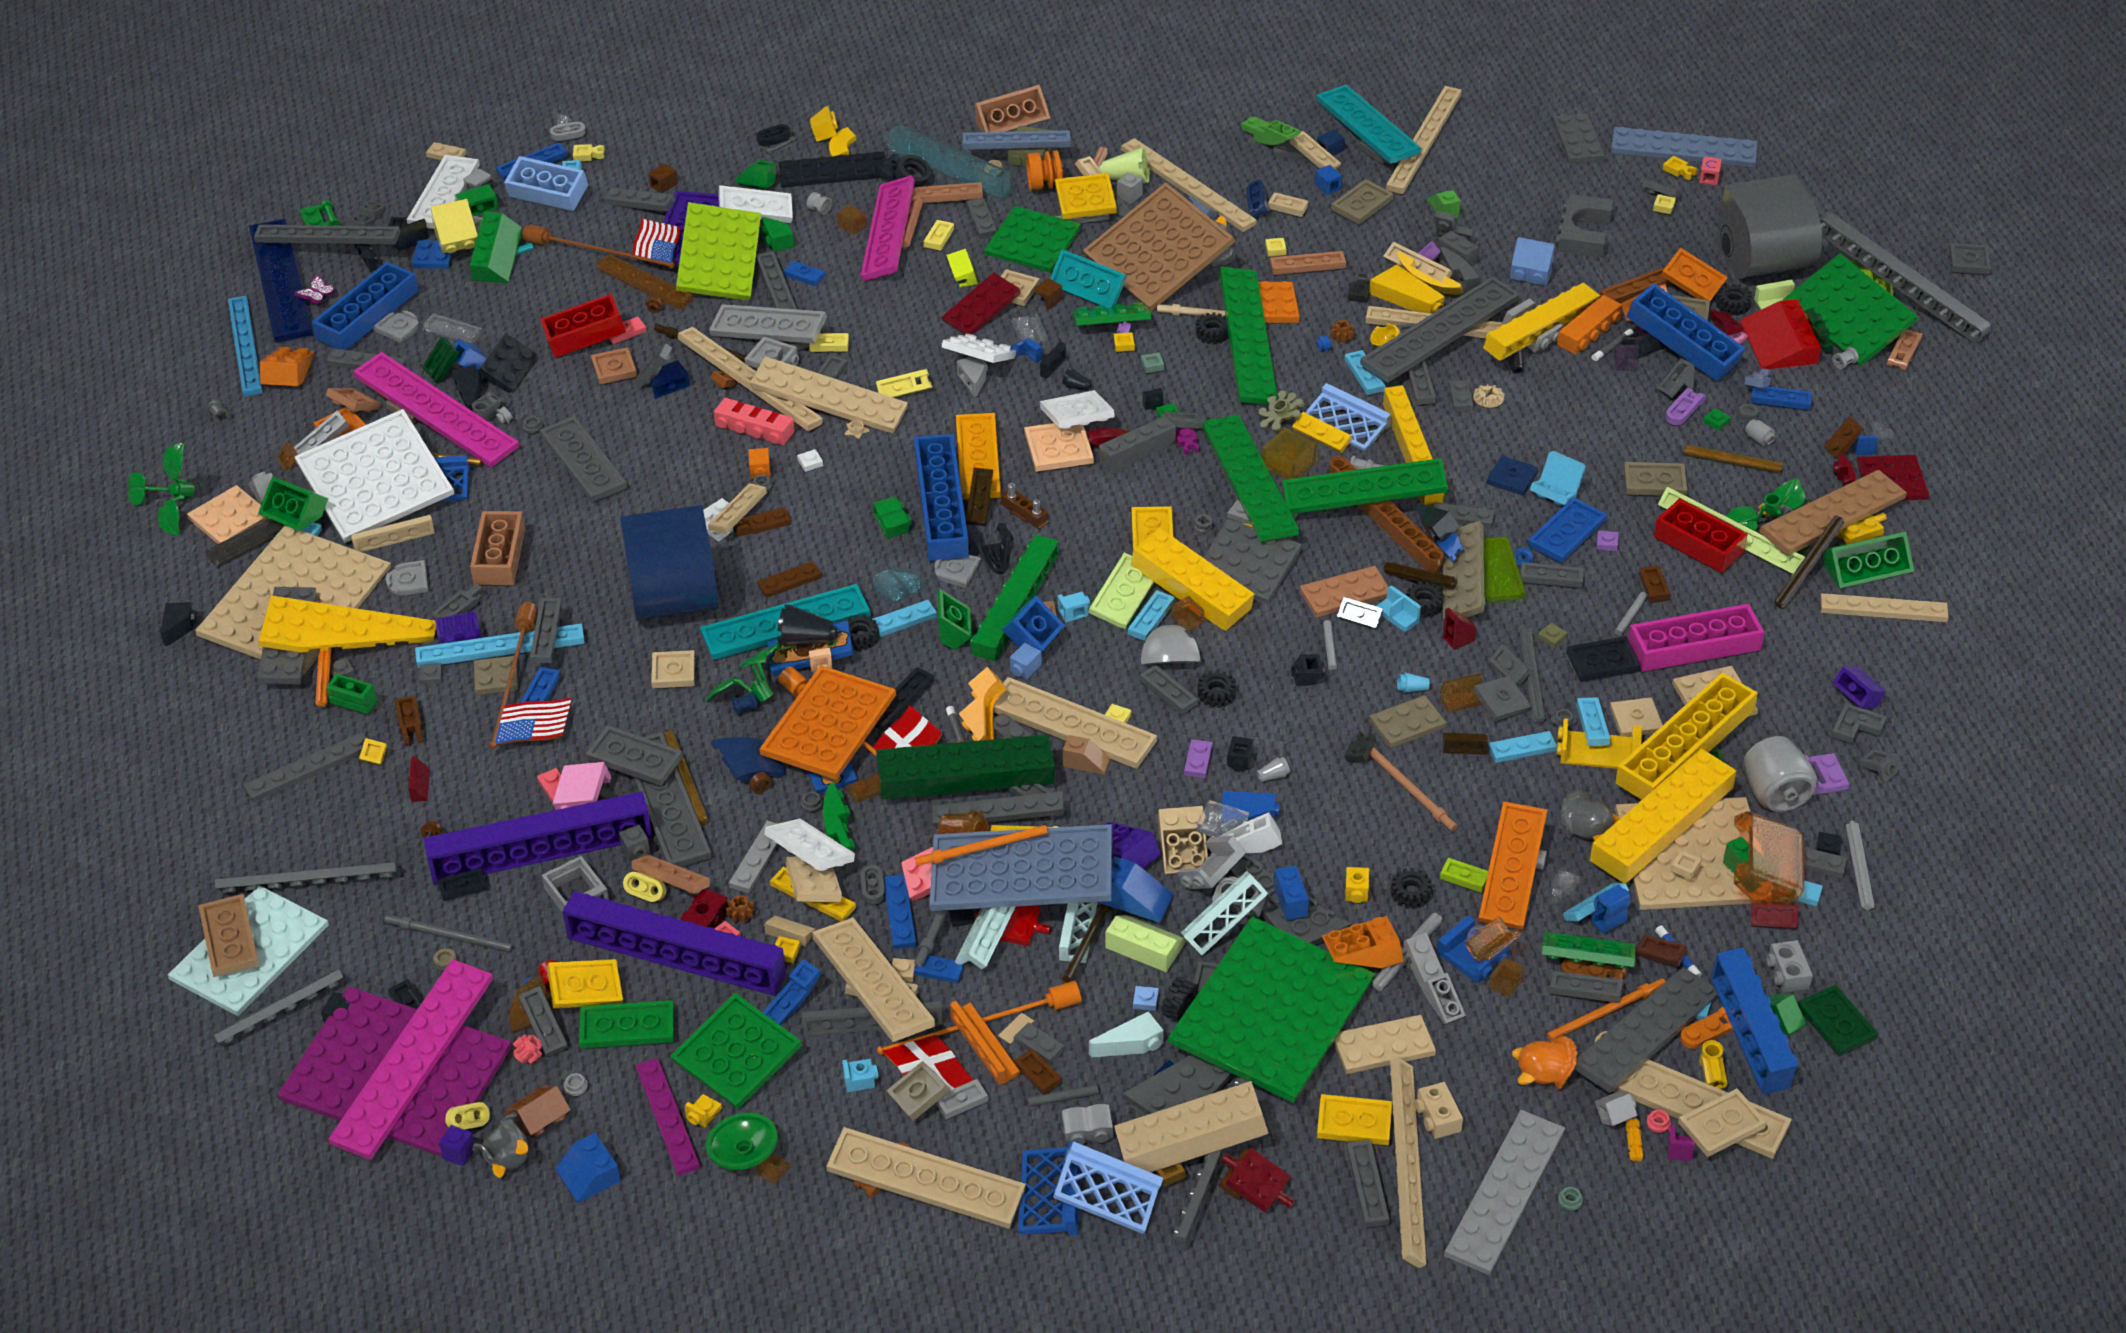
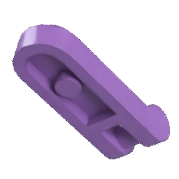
[1666,388,1706,425]

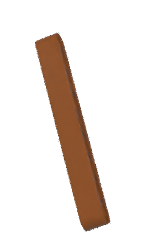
[1329,456,1444,573]

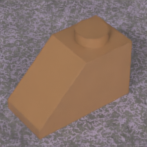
[1063,735,1110,775]

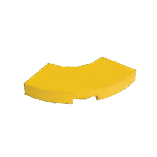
[829,127,856,156]

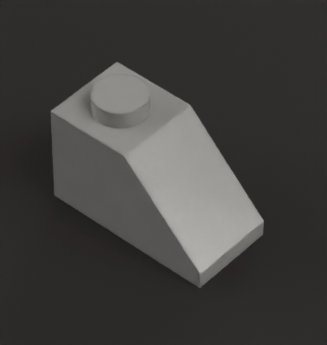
[957,356,988,397]

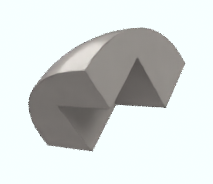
[1141,625,1200,665]

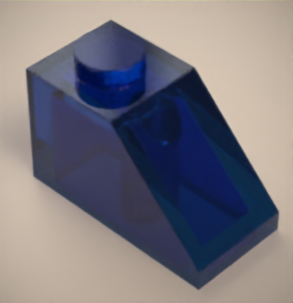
[652,360,690,399]

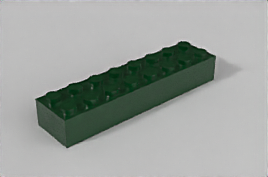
[876,734,1055,799]

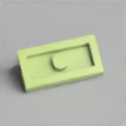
[1754,280,1795,310]

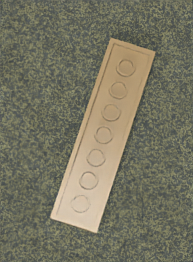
[750,356,908,433]
[993,677,1157,769]
[812,918,935,1042]
[1594,1060,1792,1159]
[827,1127,1026,1229]

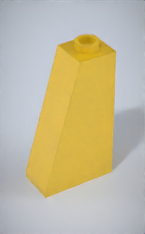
[1369,265,1444,314]

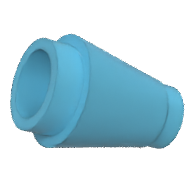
[1397,672,1430,693]

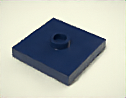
[1486,455,1538,496]

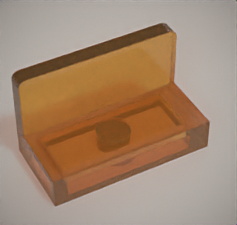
[1440,673,1483,714]
[1464,917,1521,962]

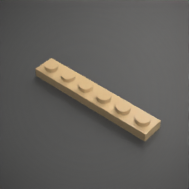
[1820,593,1948,622]

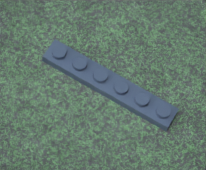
[963,130,1070,150]

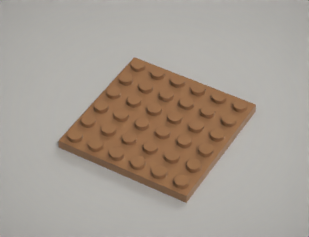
[1083,182,1235,311]

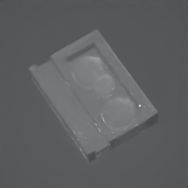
[1011,314,1048,344]

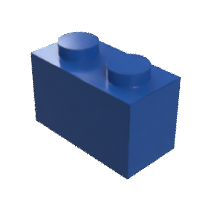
[1274,866,1309,921]

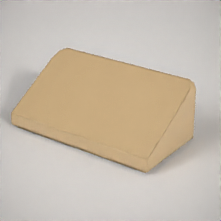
[764,916,816,947]

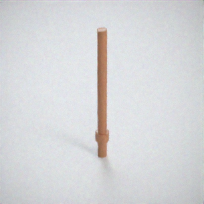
[1370,747,1458,832]

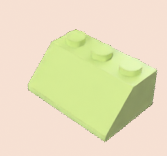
[1105,915,1187,972]

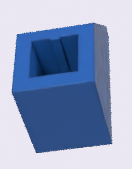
[454,339,488,378]

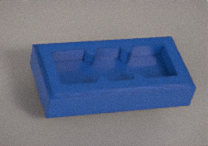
[784,261,825,286]
[914,955,964,984]

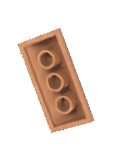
[975,85,1050,132]

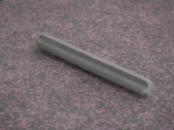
[1846,821,1875,911]
[1372,913,1442,991]

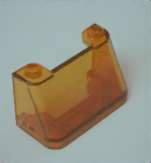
[1734,811,1804,905]

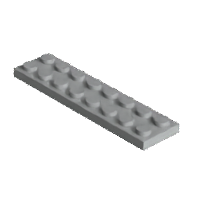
[1444,1110,1565,1275]

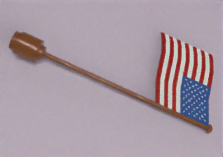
[522,218,680,269]
[489,602,572,749]

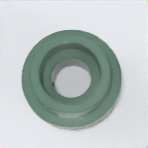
[1558,1187,1583,1211]

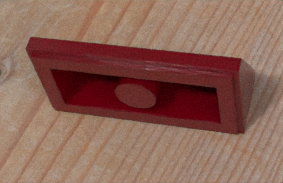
[1710,310,1744,336]
[408,756,430,802]

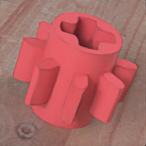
[513,1034,543,1064]

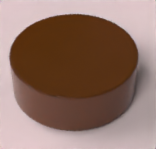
[749,772,772,794]

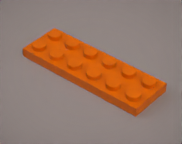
[1478,801,1547,930]

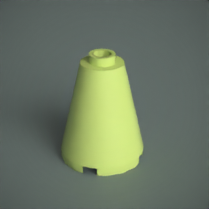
[1099,148,1150,184]

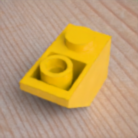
[810,106,838,142]

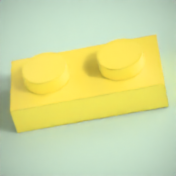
[924,220,954,251]
[810,333,849,352]

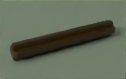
[1383,562,1458,589]

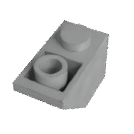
[248,471,273,504]

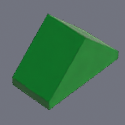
[1769,994,1806,1036]

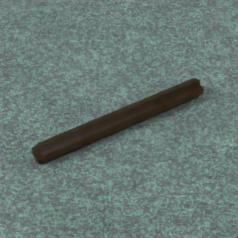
[1774,515,1844,609]

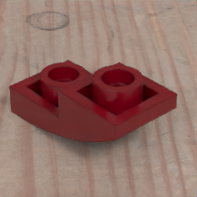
[1087,428,1129,447]
[1833,453,1857,487]

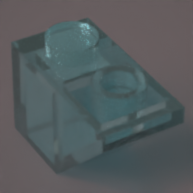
[873,568,922,604]

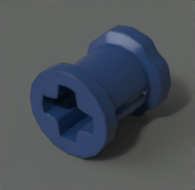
[731,692,758,715]

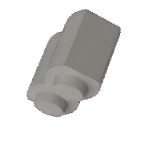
[1062,1104,1113,1145]

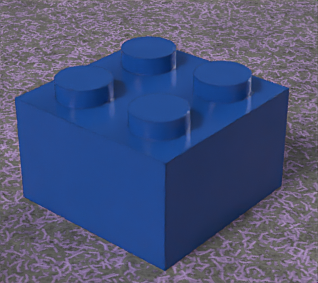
[1002,596,1065,652]

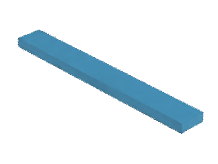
[228,296,263,397]

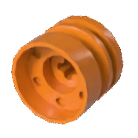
[1026,150,1063,191]

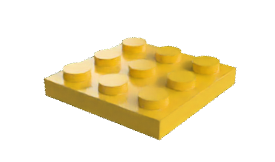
[1055,173,1117,219]

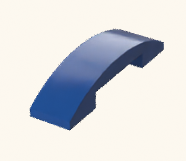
[762,959,821,1026]

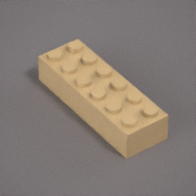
[1114,1081,1269,1172]

